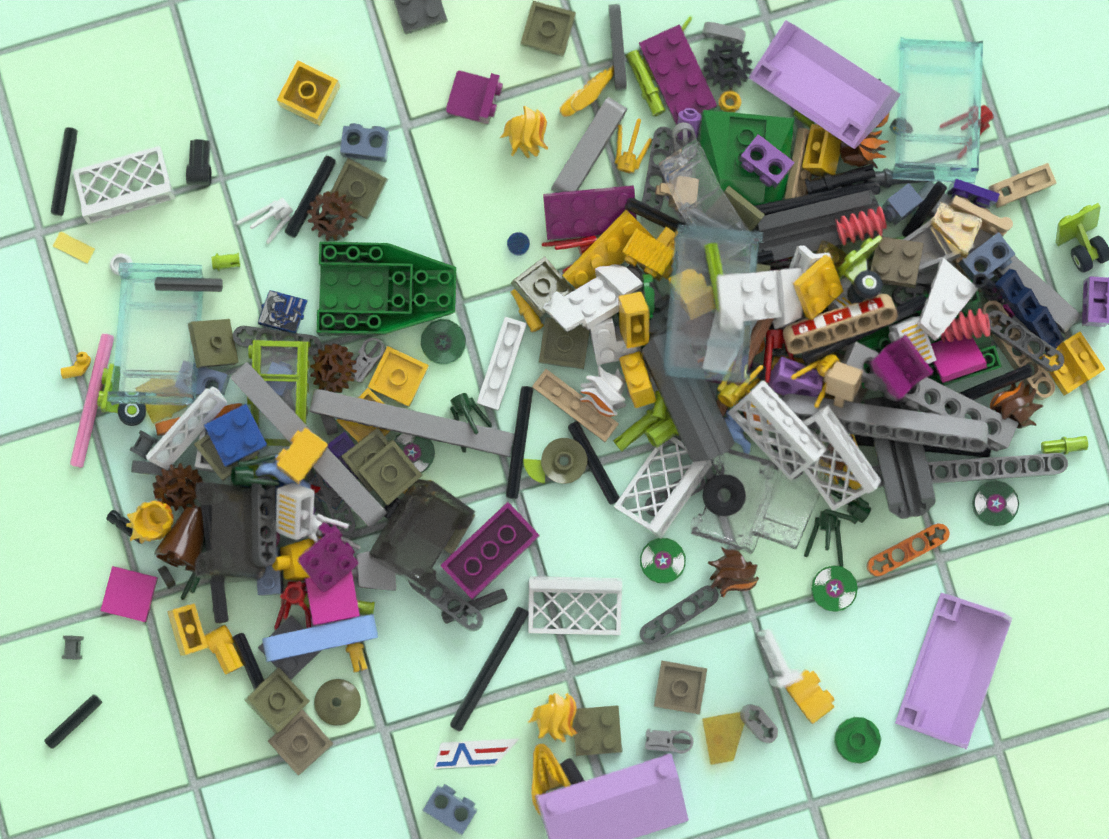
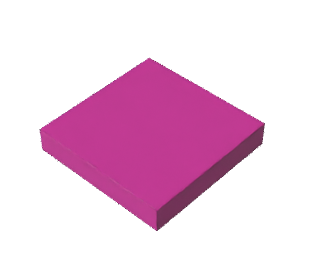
[931,335,987,382]
[100,566,158,622]
[305,570,360,626]

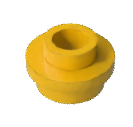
[718,91,741,112]

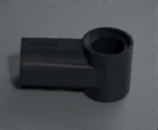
[186,139,212,185]

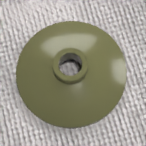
[541,438,587,484]
[314,679,361,726]

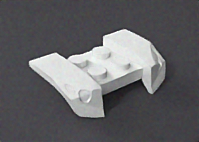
[543,264,643,332]
[717,268,803,334]

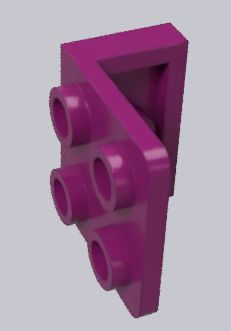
[446,70,503,125]
[871,334,933,400]
[298,522,359,592]

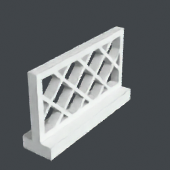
[73,145,176,224]
[728,381,827,481]
[783,405,881,511]
[614,437,713,539]
[528,576,622,635]
[756,629,802,688]

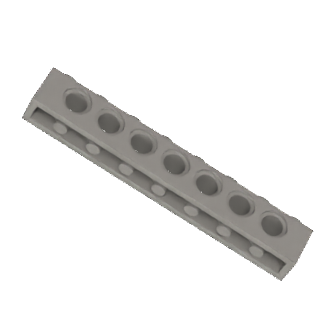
[841,342,1019,451]

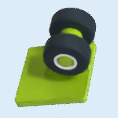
[1055,203,1109,273]
[837,235,883,304]
[97,363,146,426]

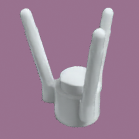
[236,198,293,244]
[307,513,361,550]

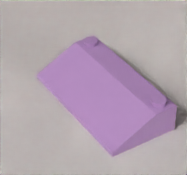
[749,20,901,149]
[895,592,1013,750]
[535,753,689,839]

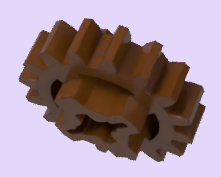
[307,191,357,241]
[310,343,357,393]
[152,463,203,511]

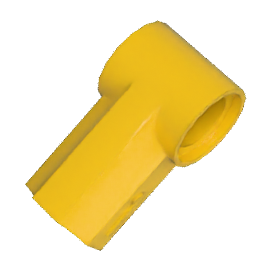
[204,625,244,675]

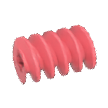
[835,206,887,246]
[941,308,990,343]

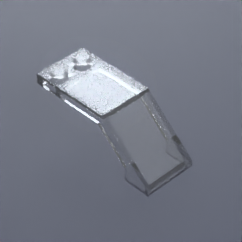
[658,139,754,263]
[752,428,834,550]

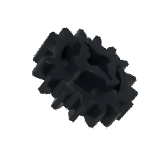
[703,41,752,91]

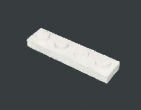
[477,316,527,411]

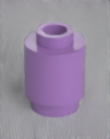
[677,108,701,140]

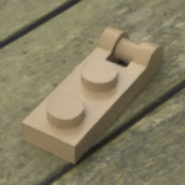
[988,163,1057,208]
[945,196,1013,237]

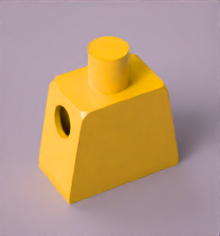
[272,536,322,581]

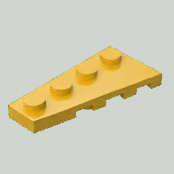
[562,210,656,289]

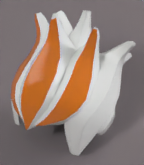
[580,366,627,417]

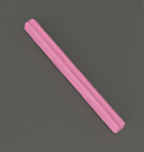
[70,334,114,468]

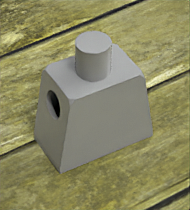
[352,546,397,591]

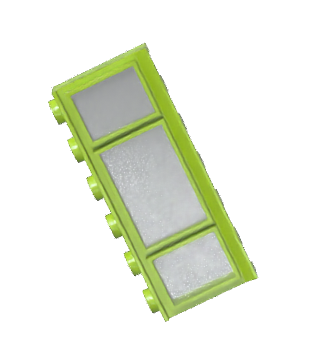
[247,340,311,480]

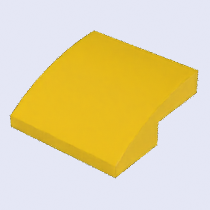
[1039,331,1105,396]

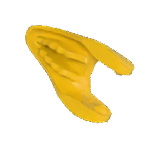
[560,65,614,117]
[532,744,571,816]

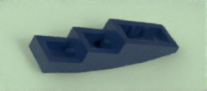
[995,269,1064,352]

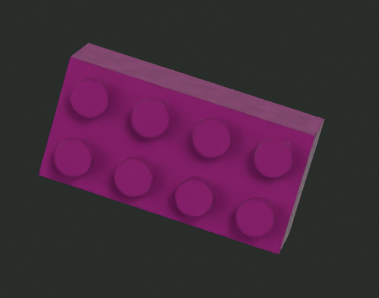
[440,502,540,600]

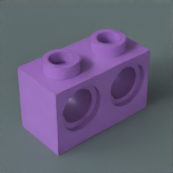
[739,134,795,188]
[1082,276,1109,327]
[768,357,823,397]

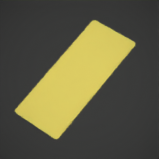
[53,232,95,263]

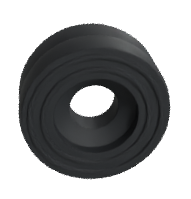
[703,474,746,516]

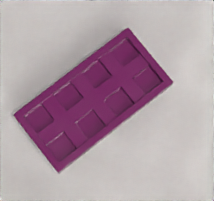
[638,24,718,125]
[543,185,637,240]

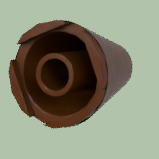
[154,505,204,572]

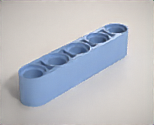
[262,614,378,662]

